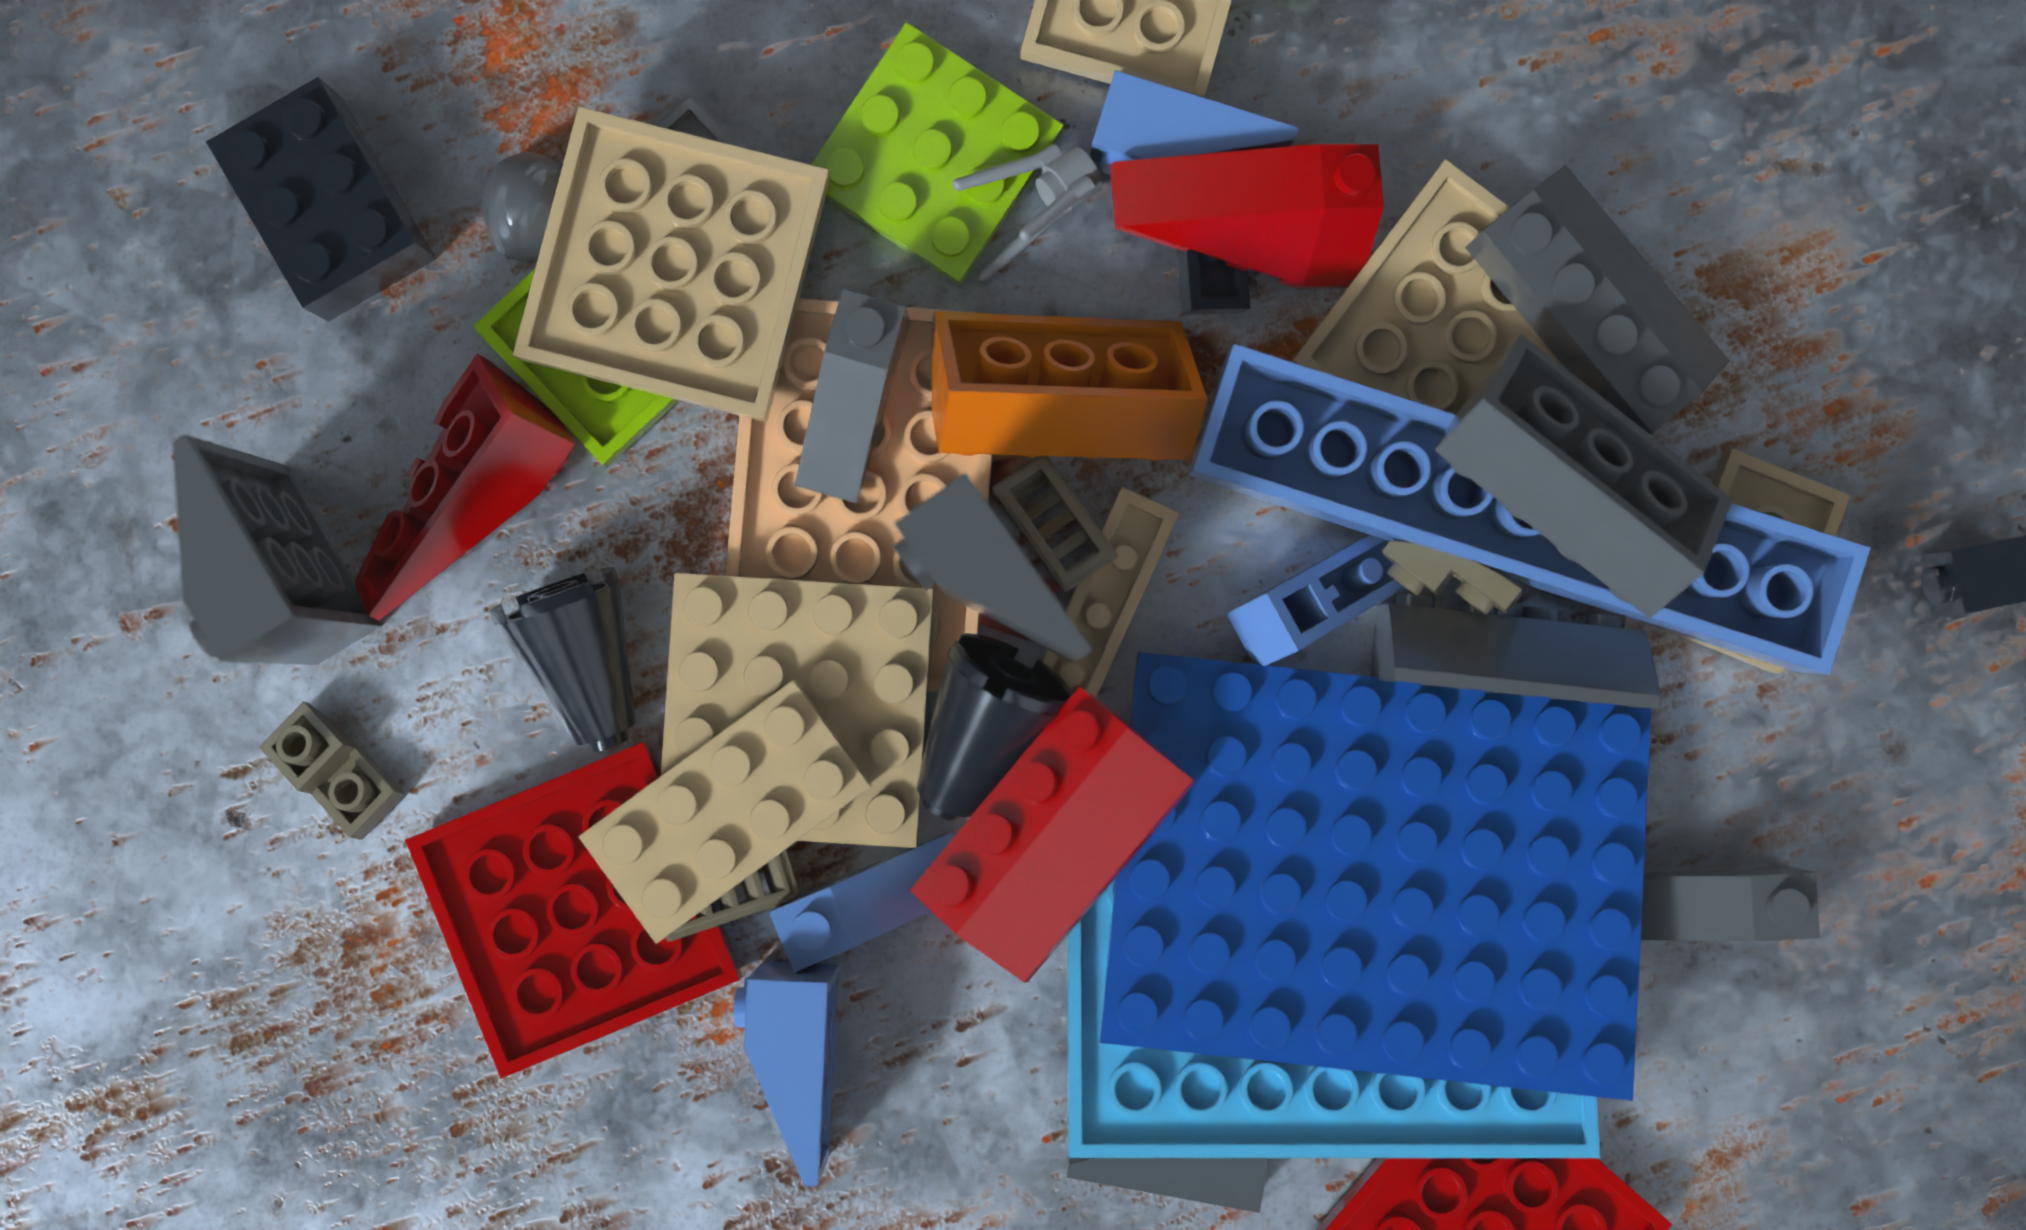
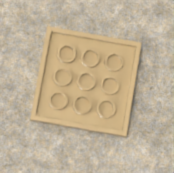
[513,106,831,422]
[1292,159,1566,415]
[661,573,934,848]

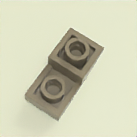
[1382,541,1522,615]
[259,701,406,840]

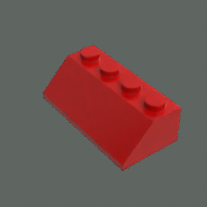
[909,686,1196,983]

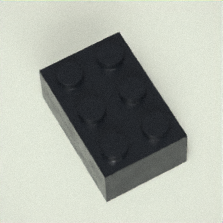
[206,77,437,322]

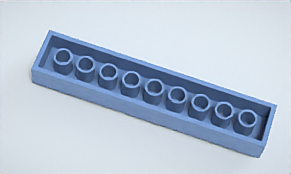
[1187,344,1871,675]

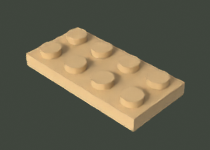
[578,680,873,944]

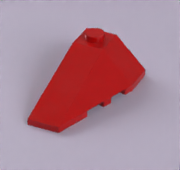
[1110,144,1384,289]
[354,354,576,621]

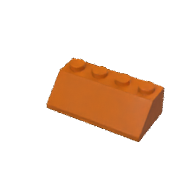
[932,311,1208,461]

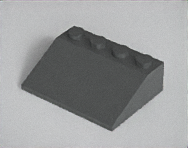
[173,434,382,665]
[893,473,1093,662]

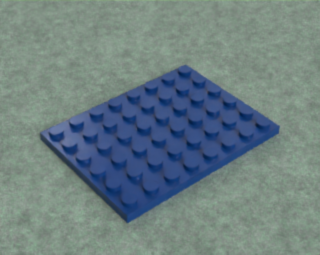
[1099,652,1651,1101]

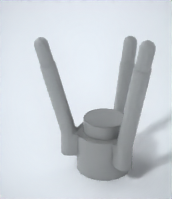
[952,143,1103,282]

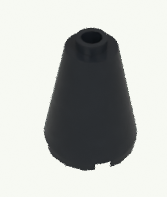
[490,567,636,752]
[917,633,1072,821]

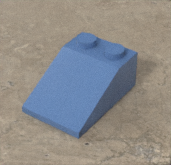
[733,961,839,1187]

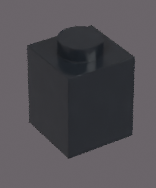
[1921,535,2026,616]

